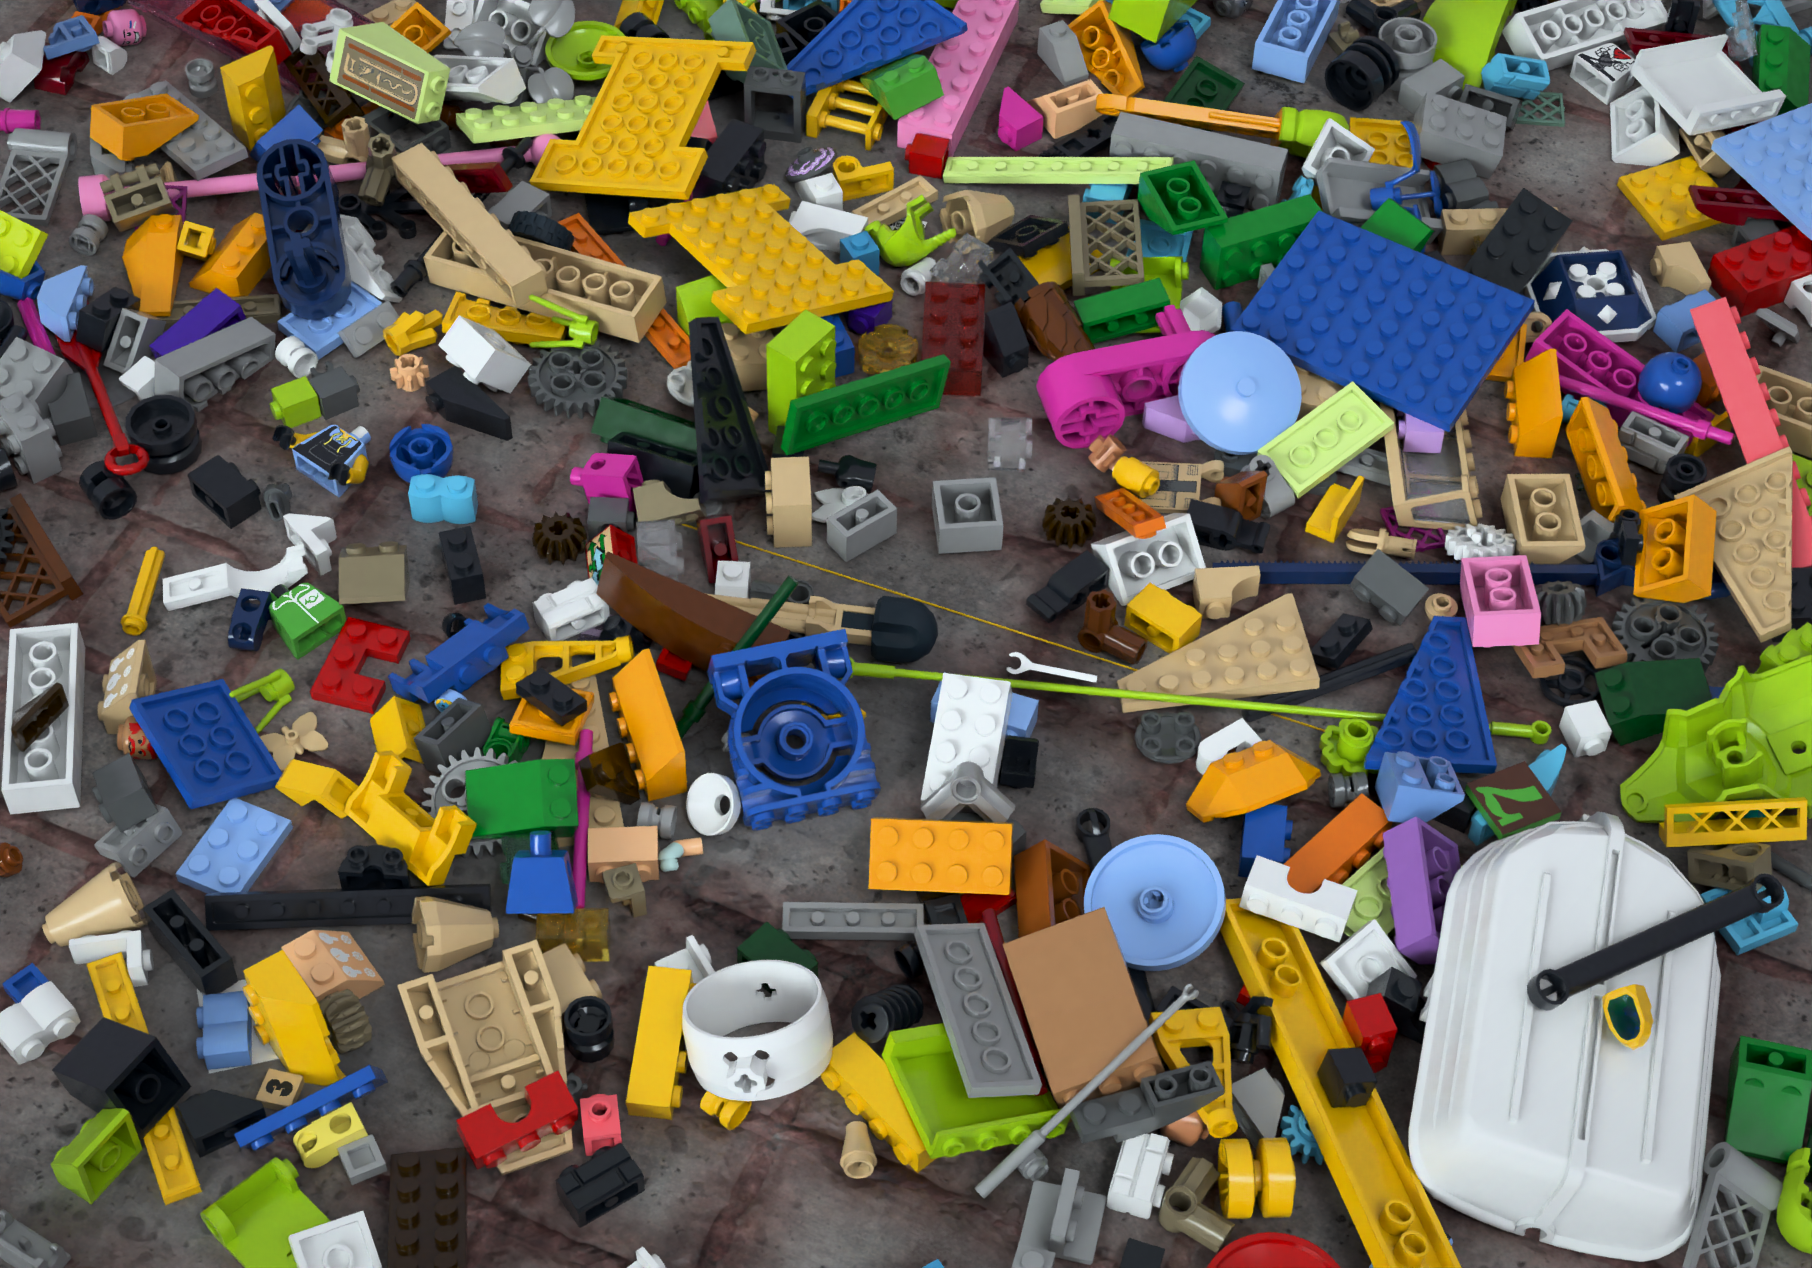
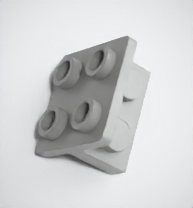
[1019,1168,1107,1265]

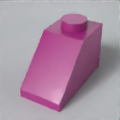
[998,86,1044,152]

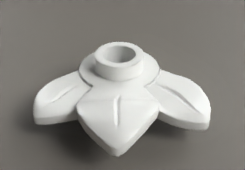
[812,486,868,523]

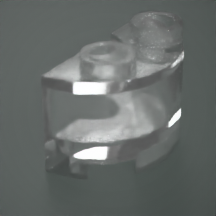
[929,232,994,297]
[988,416,1033,471]

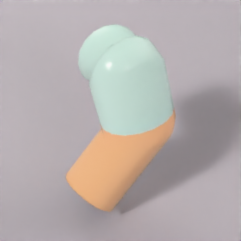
[658,837,703,872]

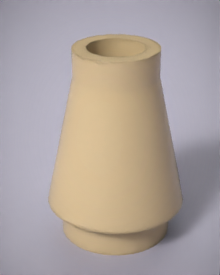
[840,1121,877,1179]

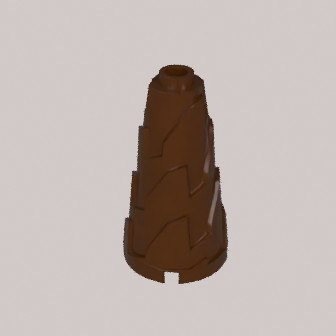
[1014,282,1095,362]

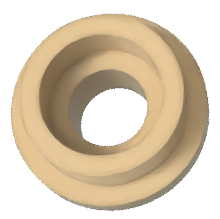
[1425,593,1458,621]

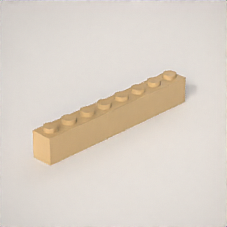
[391,143,548,308]

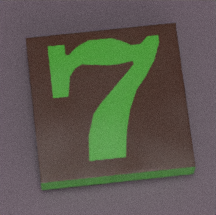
[1465,761,1562,840]

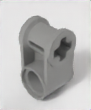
[1240,455,1295,519]

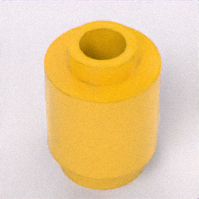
[1112,456,1160,498]

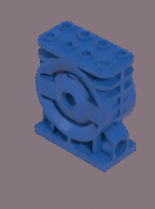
[707,629,881,831]

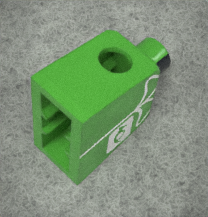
[269,583,346,660]

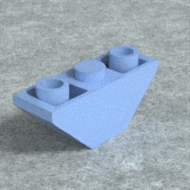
[37,265,94,342]

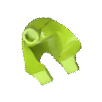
[864,195,956,267]

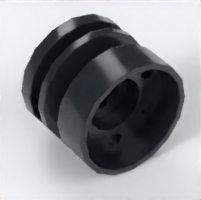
[1324,36,1400,111]

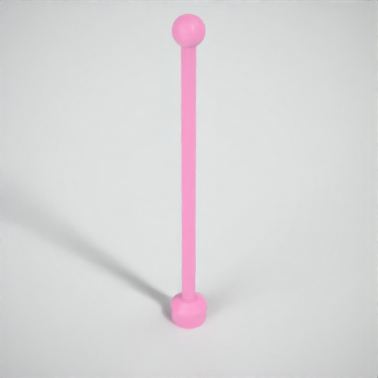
[78,134,560,222]

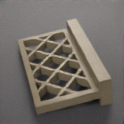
[1068,195,1144,296]

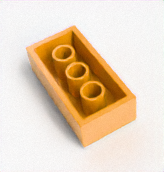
[868,817,1013,895]

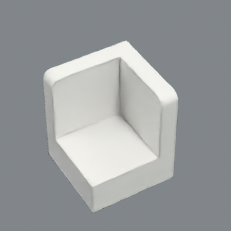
[1180,287,1222,333]
[119,356,155,401]

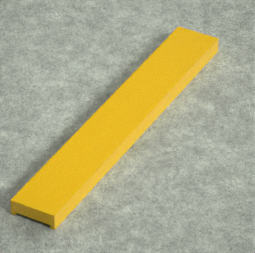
[1220,898,1462,1268]

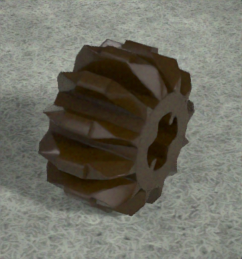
[1042,495,1097,549]
[532,511,587,566]

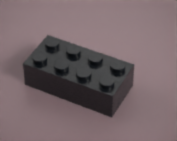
[1463,188,1572,294]

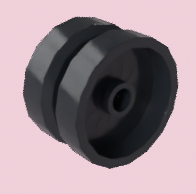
[125,395,202,475]

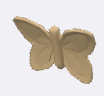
[260,712,328,771]

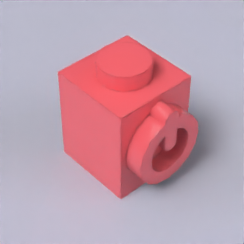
[580,1094,622,1156]

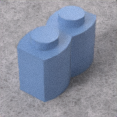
[196,991,252,1070]

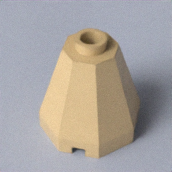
[939,190,1014,253]
[412,896,499,973]

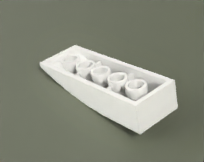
[1502,0,1668,71]

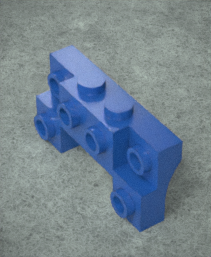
[388,603,530,703]

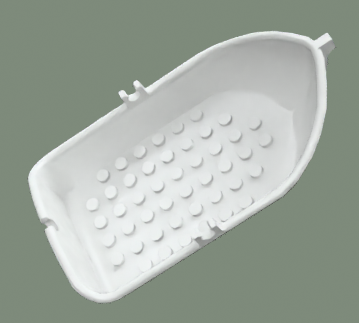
[1408,811,1721,1262]

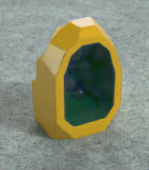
[1602,984,1654,1050]

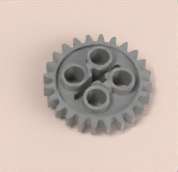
[422,747,520,859]

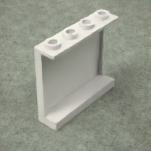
[1630,34,1786,136]

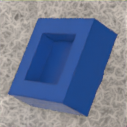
[2,963,49,1003]

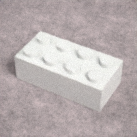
[921,673,1012,813]

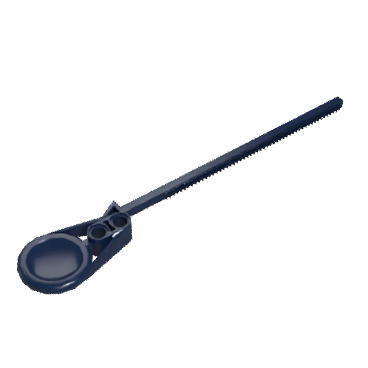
[1212,538,1731,600]

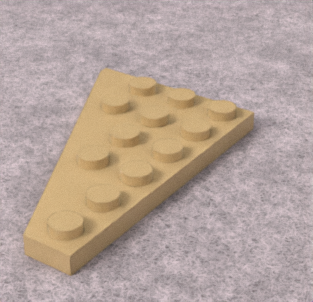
[1674,446,1793,643]
[1117,593,1320,713]

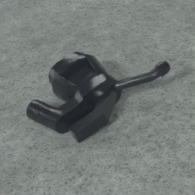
[1222,996,1273,1064]

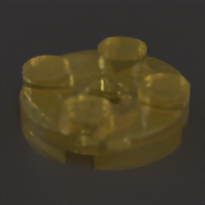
[858,324,918,374]

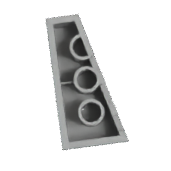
[154,317,276,412]

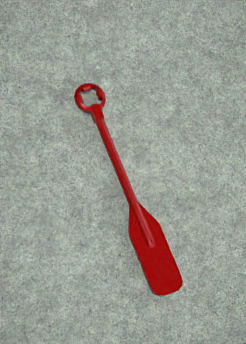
[54,301,149,476]

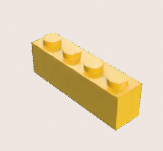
[626,966,696,1120]
[821,1032,937,1173]

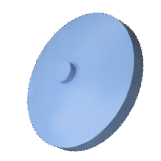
[1178,331,1302,455]
[1084,834,1226,971]

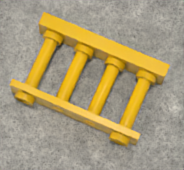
[806,67,888,151]

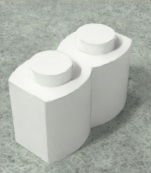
[0,981,81,1065]

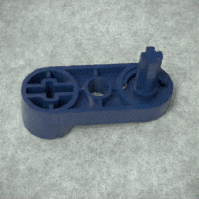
[257,139,351,320]

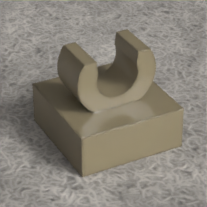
[1327,21,1361,55]

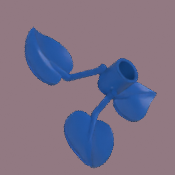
[1370,121,1443,254]

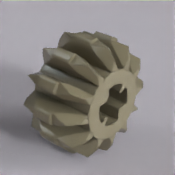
[318,989,372,1054]

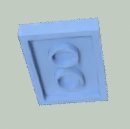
[277,280,382,360]
[175,798,293,893]

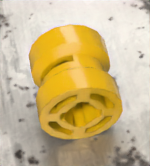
[700,1091,752,1130]

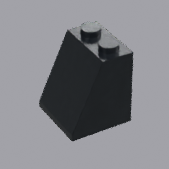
[52,1017,192,1141]

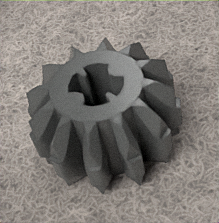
[1535,580,1587,626]

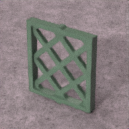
[1512,92,1565,127]

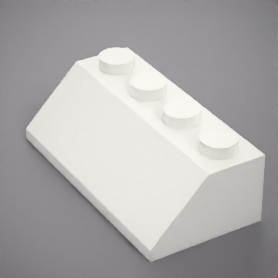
[434,55,526,104]

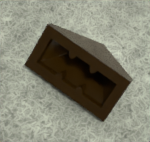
[11,682,69,752]

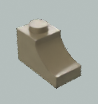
[633,480,707,532]

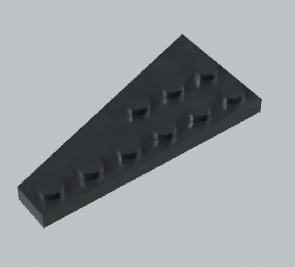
[688,316,771,504]

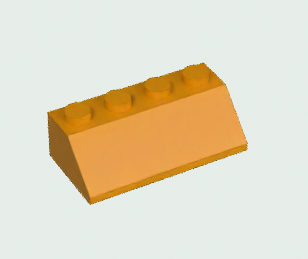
[1565,397,1646,523]
[608,648,688,802]

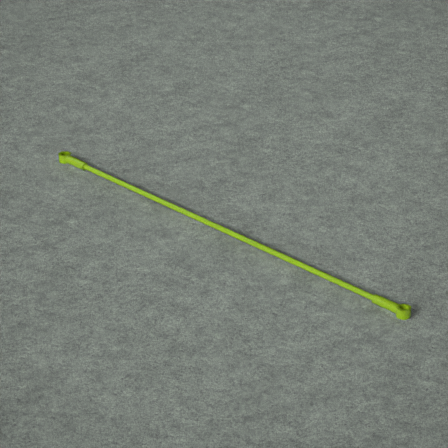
[839,657,1552,744]

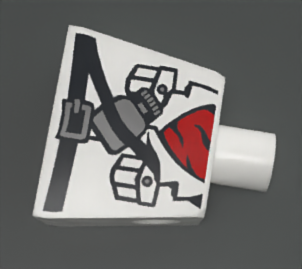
[1570,43,1636,105]

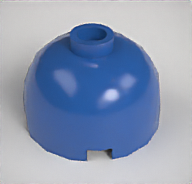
[1140,20,1197,72]
[1637,352,1702,414]
[389,424,453,484]

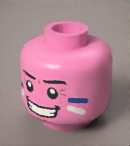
[102,9,147,46]

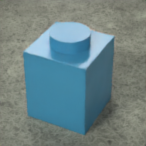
[840,231,880,275]

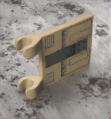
[1137,460,1224,513]

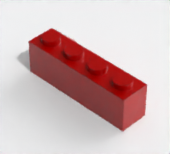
[174,0,292,66]

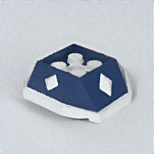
[1524,246,1657,343]

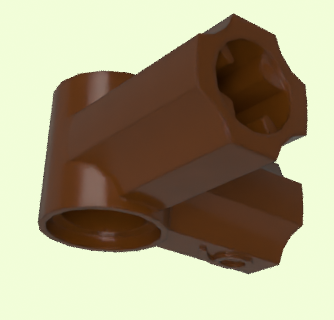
[1077,589,1148,665]

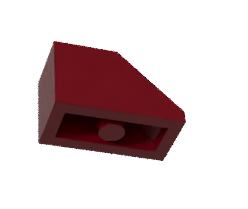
[696,513,738,584]

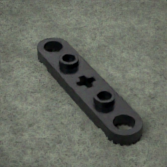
[1039,114,1118,157]

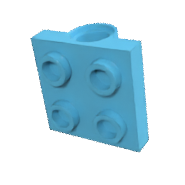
[1700,886,1798,955]

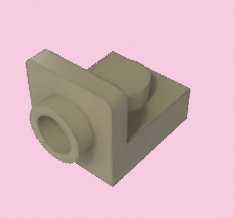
[602,863,647,918]

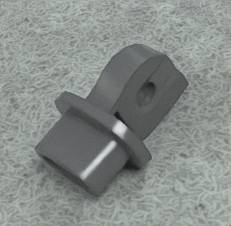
[263,483,292,521]

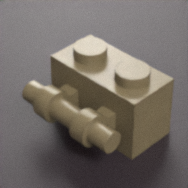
[100,163,176,232]

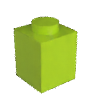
[269,376,322,428]

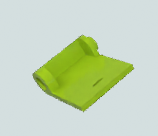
[1110,256,1189,333]
[200,1157,330,1268]

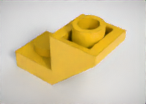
[275,759,359,819]

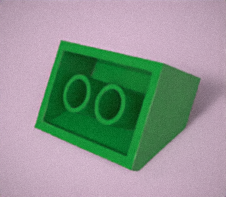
[1752,24,1811,116]

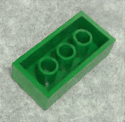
[1199,194,1323,290]

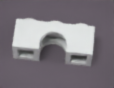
[1239,855,1358,943]

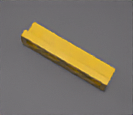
[1659,797,1807,847]

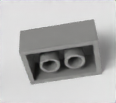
[1409,91,1507,179]

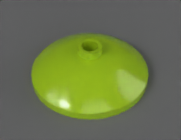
[545,21,625,81]

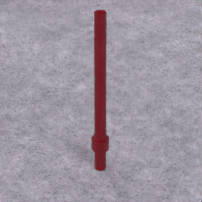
[982,908,1048,1096]

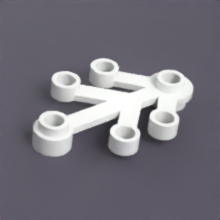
[300,8,353,73]

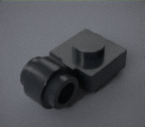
[1613,509,1643,566]

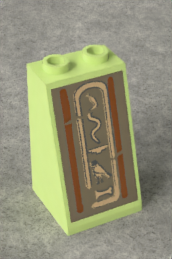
[329,22,450,124]

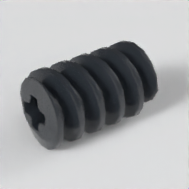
[851,984,924,1043]

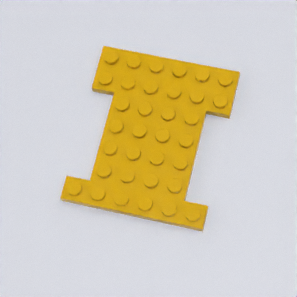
[529,35,757,200]
[628,184,894,334]

